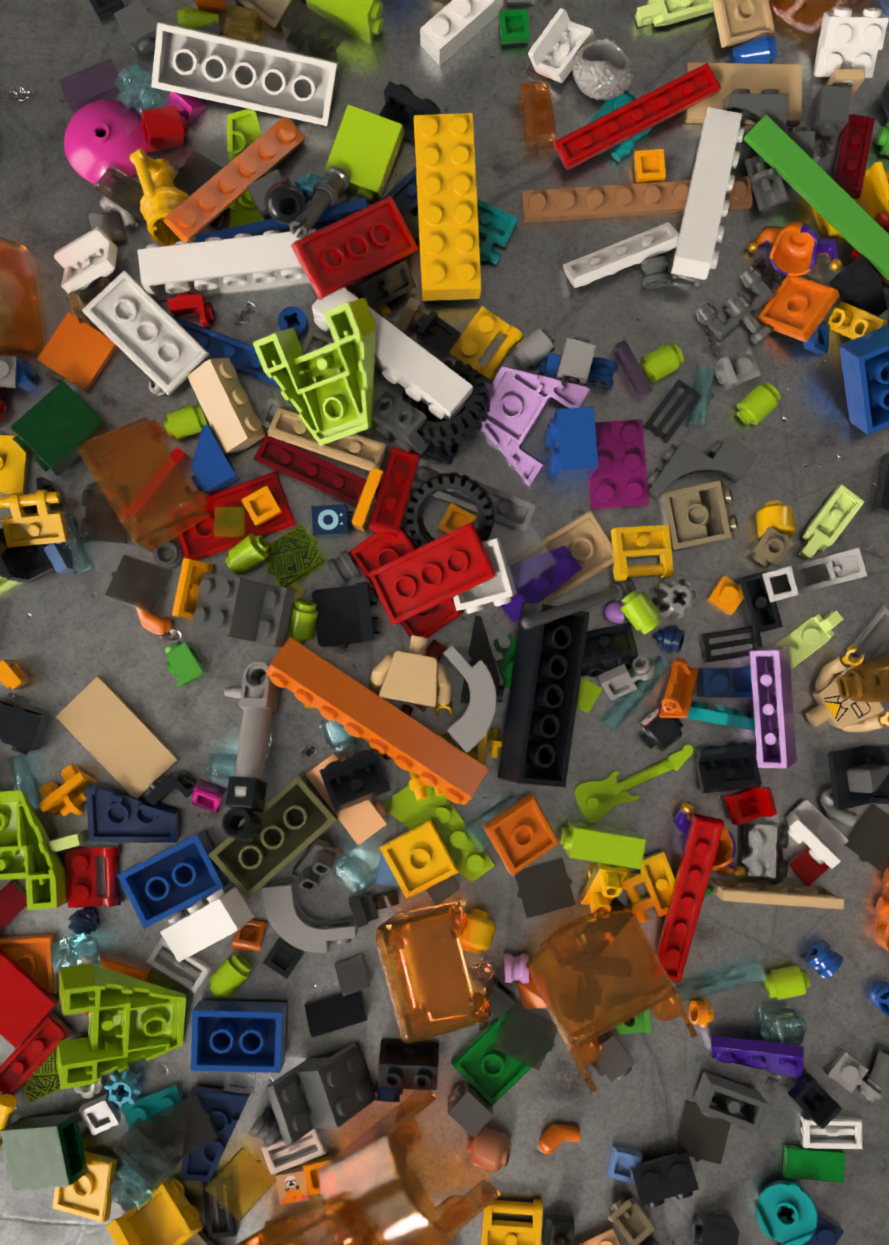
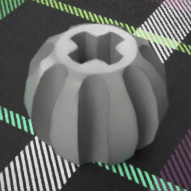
[652,576,696,620]

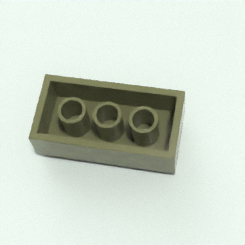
[209,772,338,900]

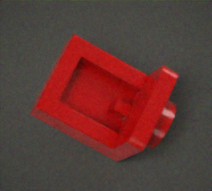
[167,292,215,329]
[725,787,777,825]

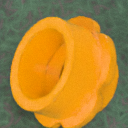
[689,998,714,1028]

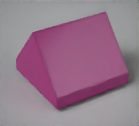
[165,91,206,127]
[192,779,227,813]

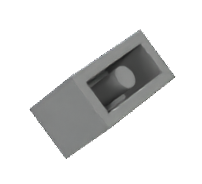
[556,336,596,386]

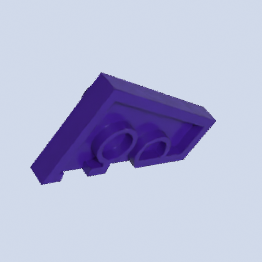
[500,546,582,623]
[711,1035,804,1079]

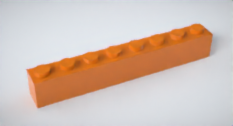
[266,637,489,805]

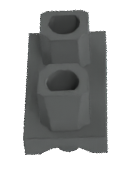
[745,155,789,212]
[292,838,344,892]

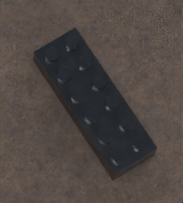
[497,602,590,787]

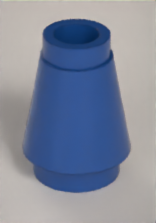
[733,34,777,64]

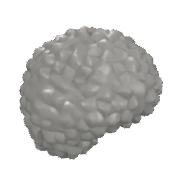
[572,37,635,101]

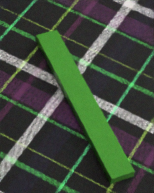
[743,114,889,281]

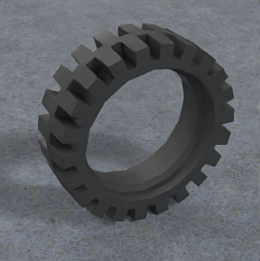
[402,360,491,447]
[406,472,494,548]

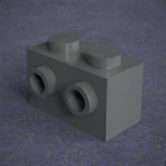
[694,1071,768,1132]

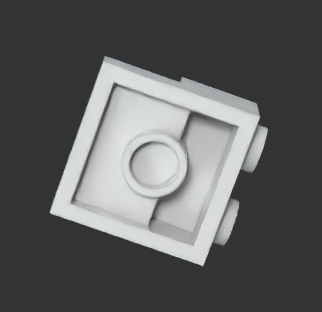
[813,7,889,78]
[453,538,517,614]

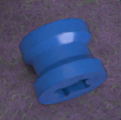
[278,306,309,340]
[586,357,618,389]
[804,940,843,978]
[869,981,889,1016]

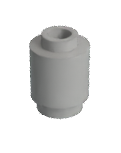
[512,327,556,370]

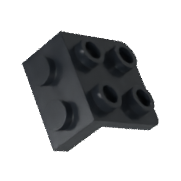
[0,528,55,583]
[312,581,380,647]
[828,744,889,810]

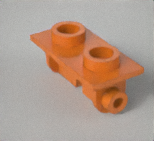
[659,658,699,718]

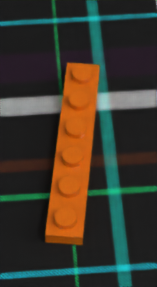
[164,117,306,244]

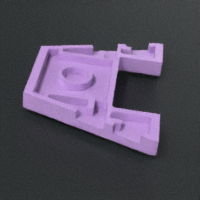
[481,366,592,487]

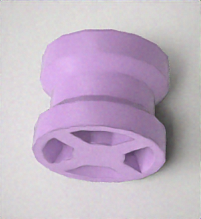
[504,953,529,984]

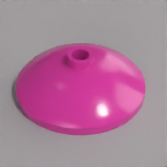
[64,99,150,186]

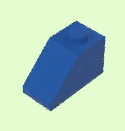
[191,425,240,495]

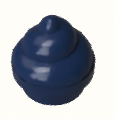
[653,625,685,654]
[67,907,98,938]
[374,1082,403,1103]

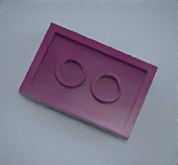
[588,419,649,510]

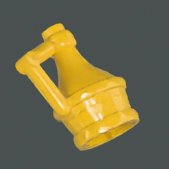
[129,148,197,246]

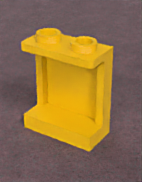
[811,161,889,240]
[106,1176,204,1245]

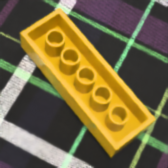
[414,113,481,301]

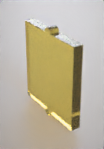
[205,1147,276,1221]

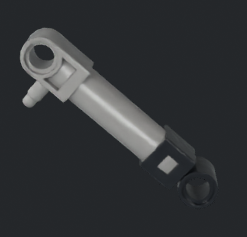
[222,661,280,842]

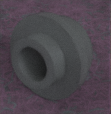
[153,539,183,568]

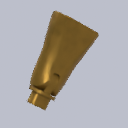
[837,654,889,702]

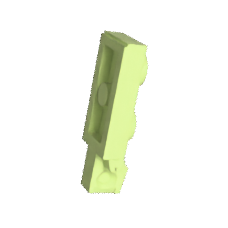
[635,0,714,27]
[797,484,865,560]
[772,610,844,670]

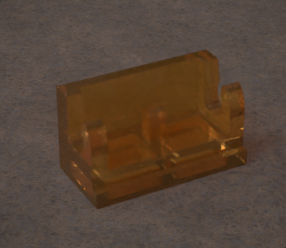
[519,82,558,152]

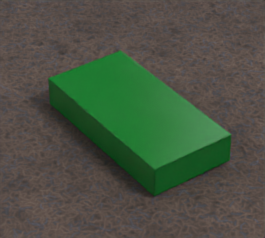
[782,1145,845,1183]

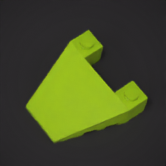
[253,297,376,446]
[0,790,68,910]
[57,964,186,1089]

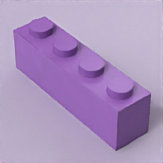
[750,646,797,769]

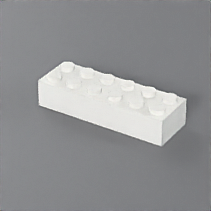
[151,22,338,126]
[137,228,316,302]

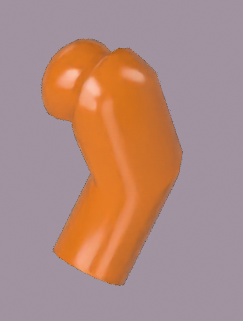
[135,599,172,635]
[539,1124,580,1155]

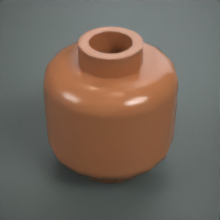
[466,1127,512,1172]

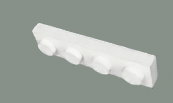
[563,222,679,288]

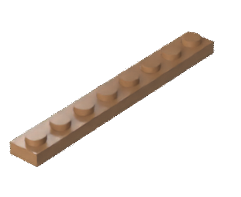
[521,176,753,223]

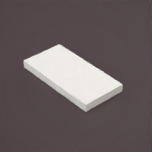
[82,270,210,396]

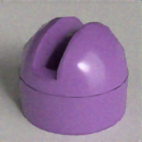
[605,600,624,624]

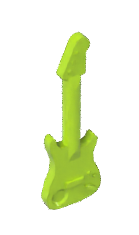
[574,744,694,823]

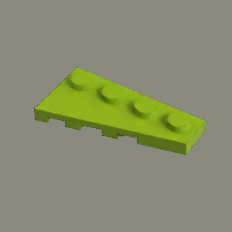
[227,109,273,228]
[382,784,495,883]

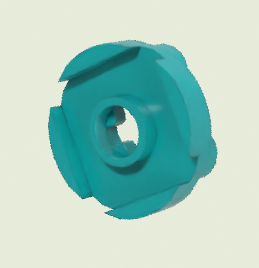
[756,1180,818,1245]

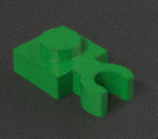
[494,634,516,688]

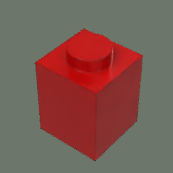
[141,105,188,152]

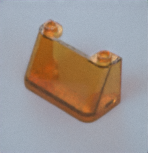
[0,237,46,360]
[77,417,210,553]
[376,902,490,1043]

